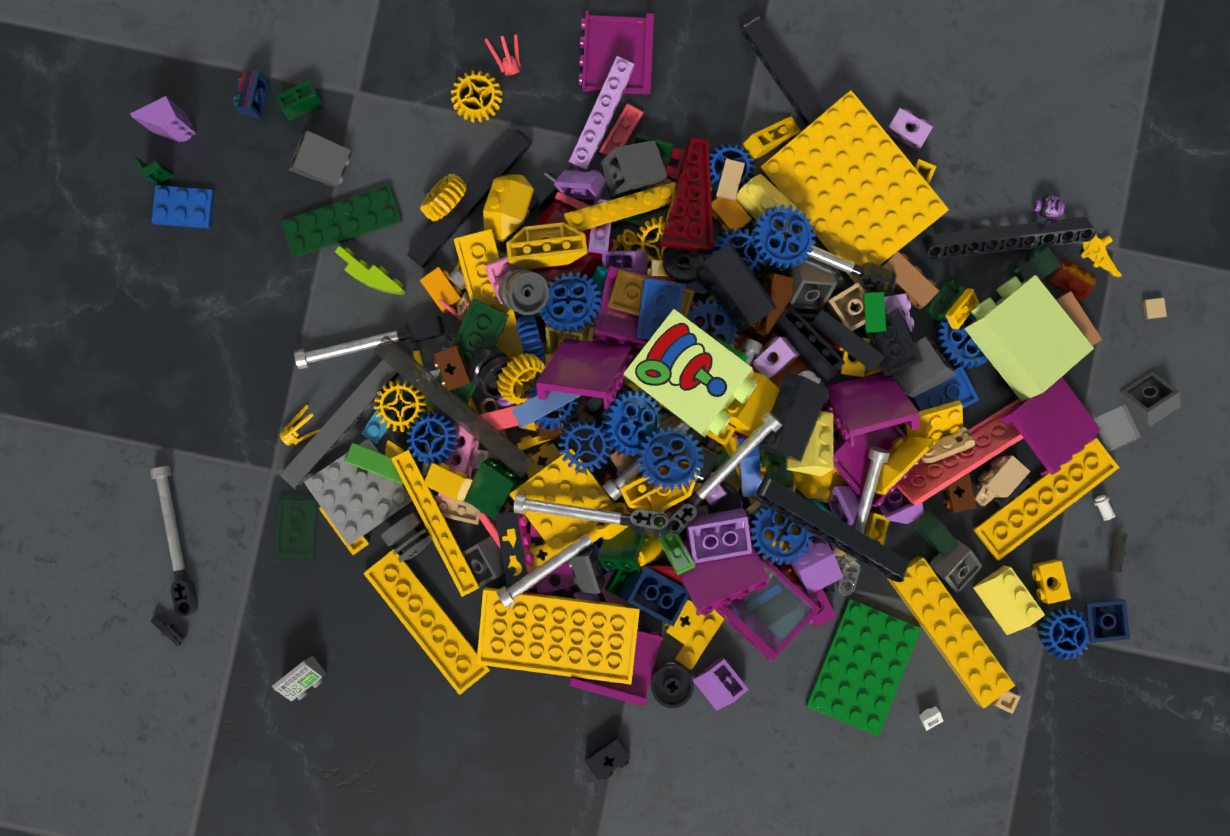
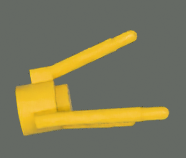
[279,405,320,446]

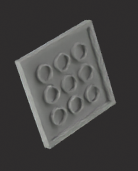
[304,438,413,546]

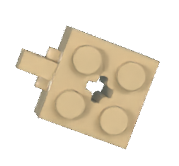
[825,282,876,331]
[974,456,1030,506]

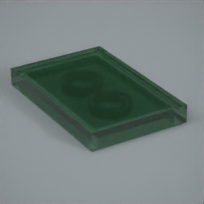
[274,499,318,558]

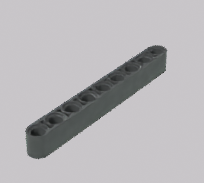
[280,349,409,489]

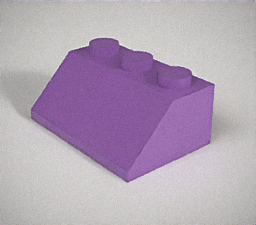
[130,96,196,142]
[686,508,752,563]

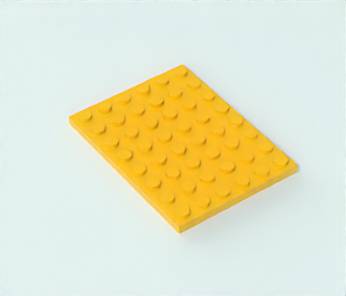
[761,90,949,284]

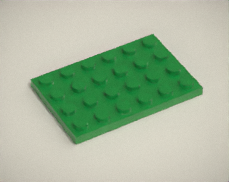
[806,598,922,737]

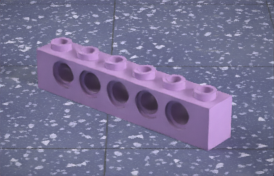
[569,56,634,172]

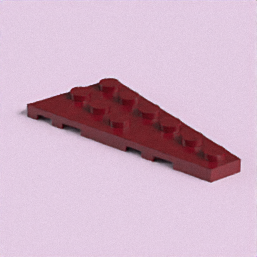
[659,137,714,252]

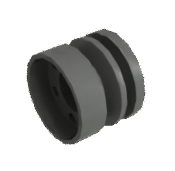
[381,512,432,563]

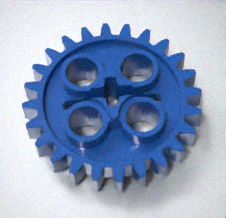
[752,204,816,269]
[540,272,603,334]
[687,299,740,345]
[936,313,988,369]
[602,390,664,456]
[638,426,704,492]
[749,506,814,565]

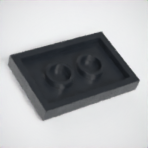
[864,308,923,377]

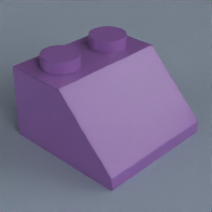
[554,169,606,201]
[790,539,843,595]

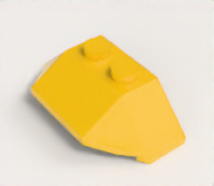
[483,174,534,242]
[506,222,587,269]
[875,437,937,495]
[620,453,700,512]
[778,456,847,499]

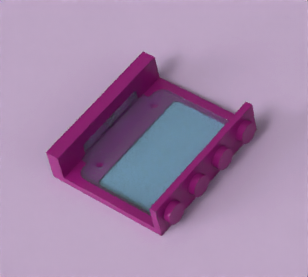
[714,555,821,663]

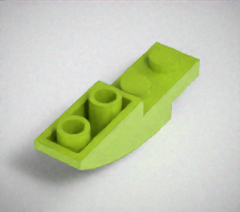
[334,246,406,295]

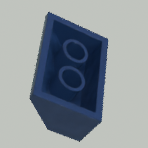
[618,566,689,627]

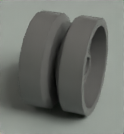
[498,268,549,315]

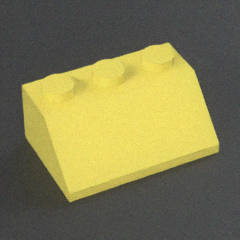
[735,174,802,229]
[786,411,833,476]
[973,565,1045,635]

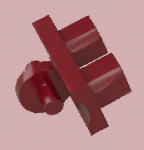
[666,146,686,182]

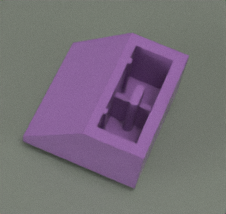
[602,251,647,275]
[693,656,749,711]

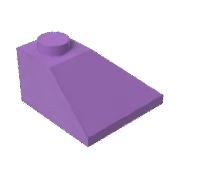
[827,486,860,526]
[878,488,924,524]

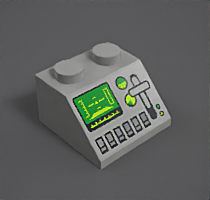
[272,656,327,701]

